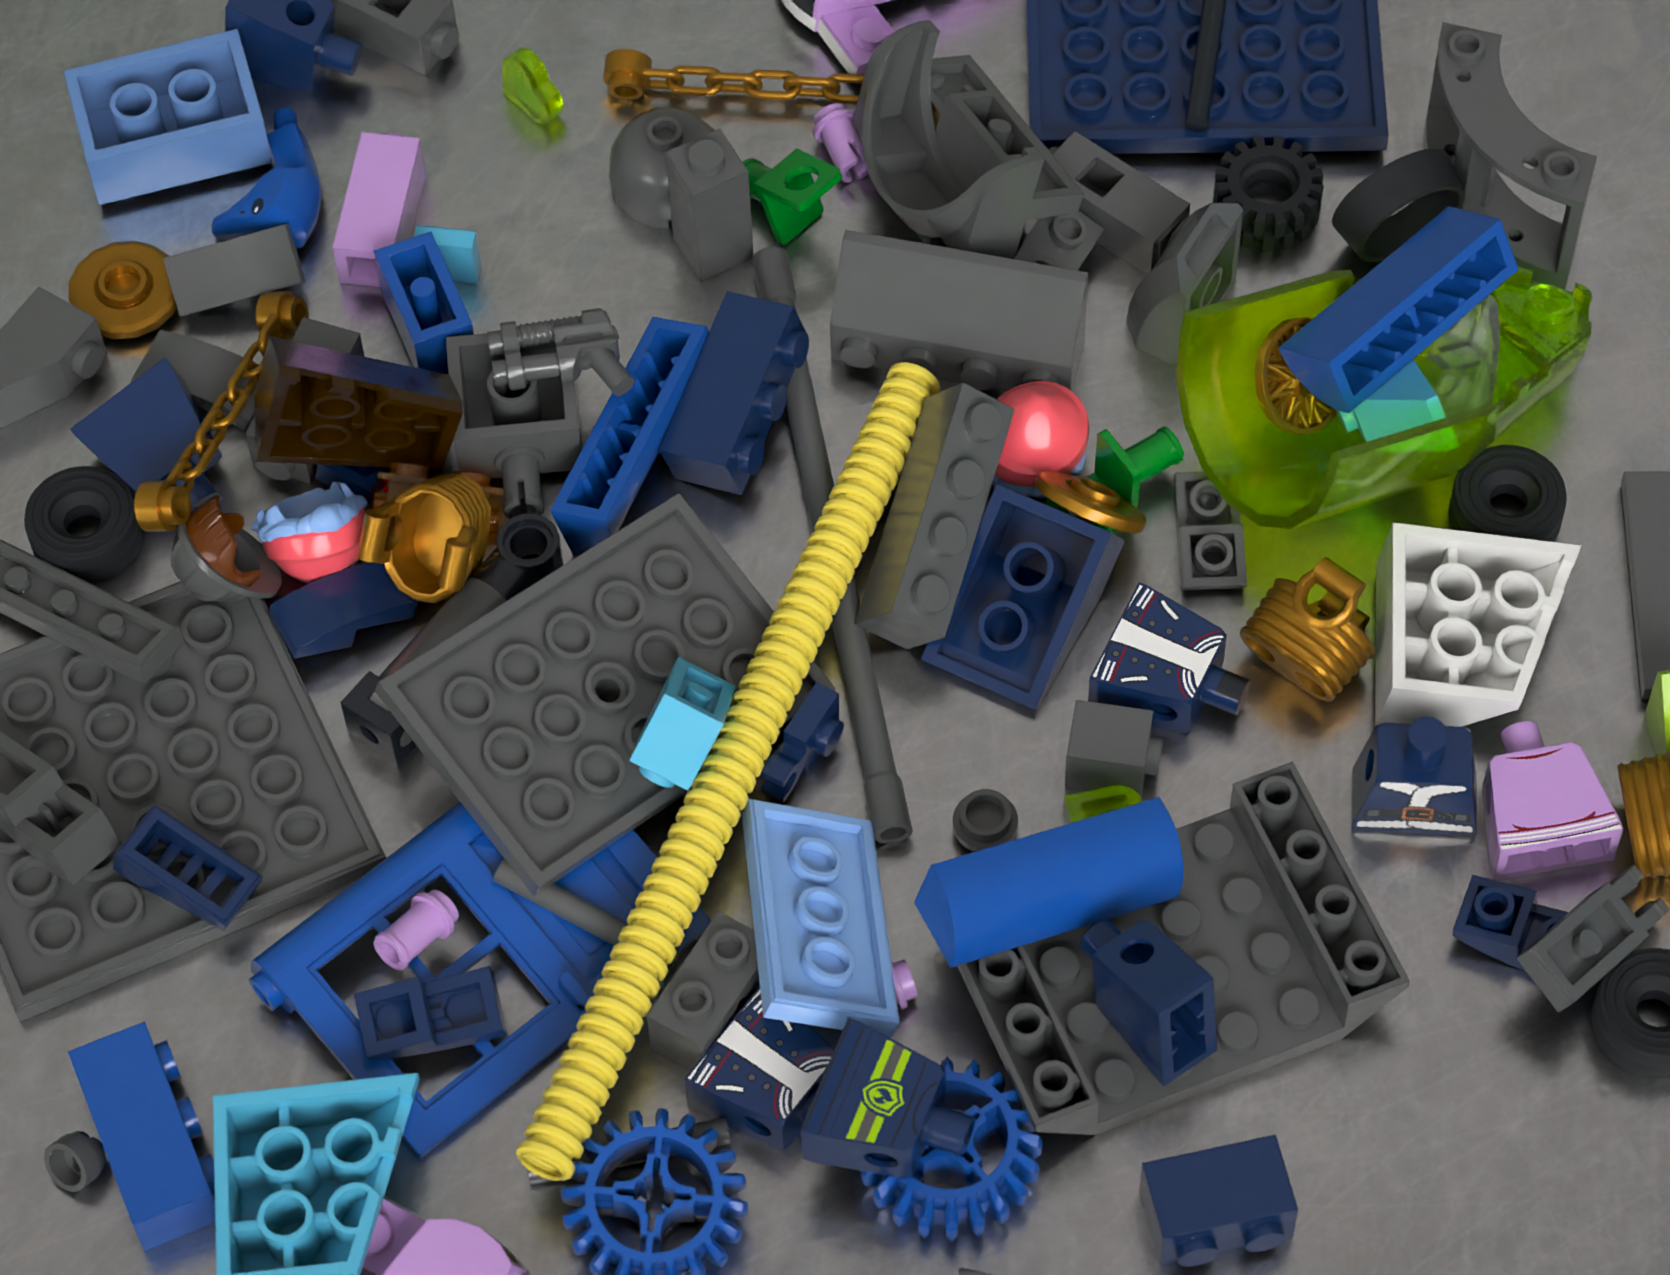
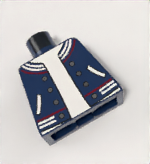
[1088,582,1251,733]
[684,987,834,1150]

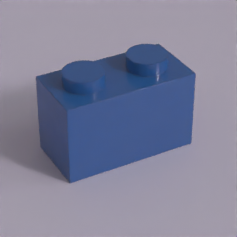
[374,231,474,375]

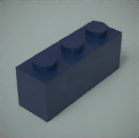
[658,291,809,495]

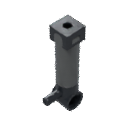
[340,513,564,767]

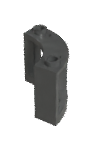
[1424,22,1597,290]

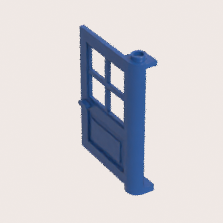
[248,802,712,1159]

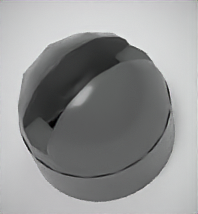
[44,1131,106,1192]

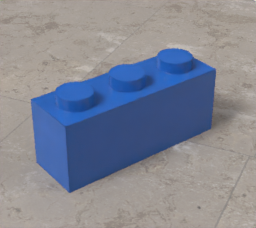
[68,1021,215,1251]

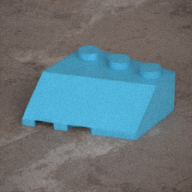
[213,1073,420,1275]

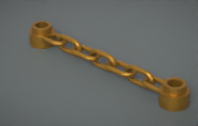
[603,49,936,112]
[134,291,309,532]

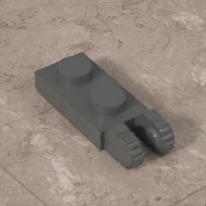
[1516,865,1670,1012]

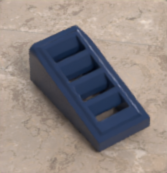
[113,804,263,931]

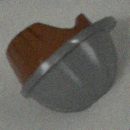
[171,495,282,602]

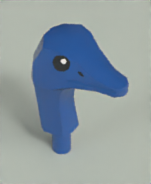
[211,108,322,248]

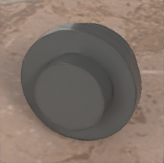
[953,789,1018,852]

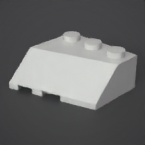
[1375,523,1582,727]

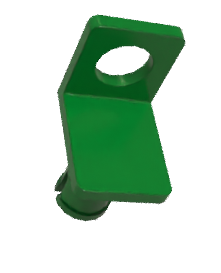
[742,148,842,245]
[1045,426,1184,532]

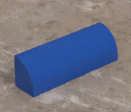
[1279,206,1519,413]
[550,317,709,556]
[914,797,1184,968]

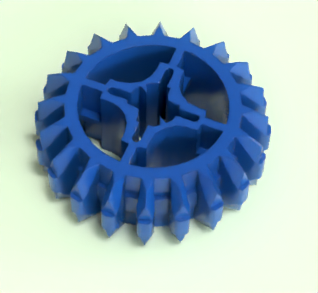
[861,1056,1042,1242]
[561,1108,748,1275]

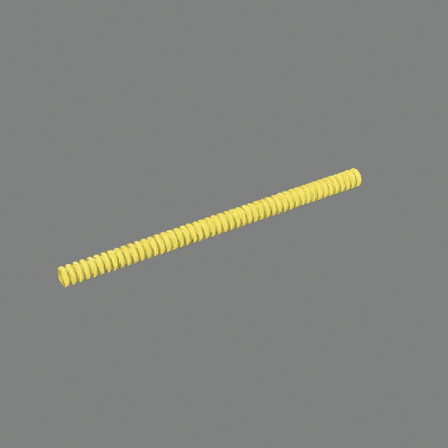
[515,362,941,1181]

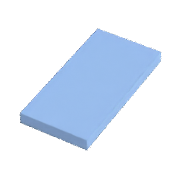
[742,799,899,1038]

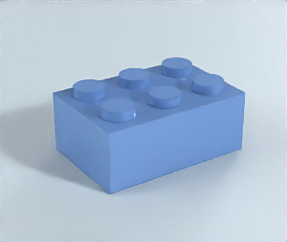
[63,29,273,205]

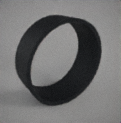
[1332,149,1465,262]

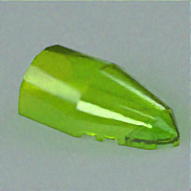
[1176,267,1592,529]

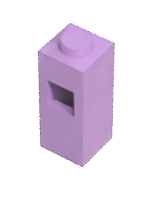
[332,132,426,287]

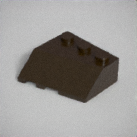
[254,337,463,470]

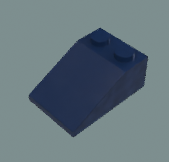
[921,484,1125,711]

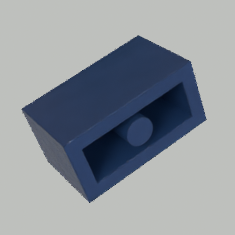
[1139,1134,1298,1266]

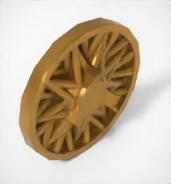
[69,241,177,339]
[1254,318,1337,435]
[1035,470,1147,534]

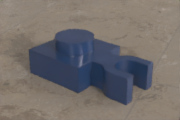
[761,682,844,803]

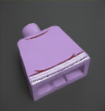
[1482,721,1623,881]

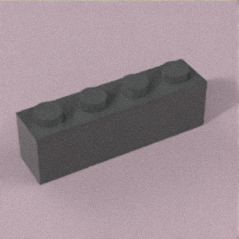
[854,383,1015,649]

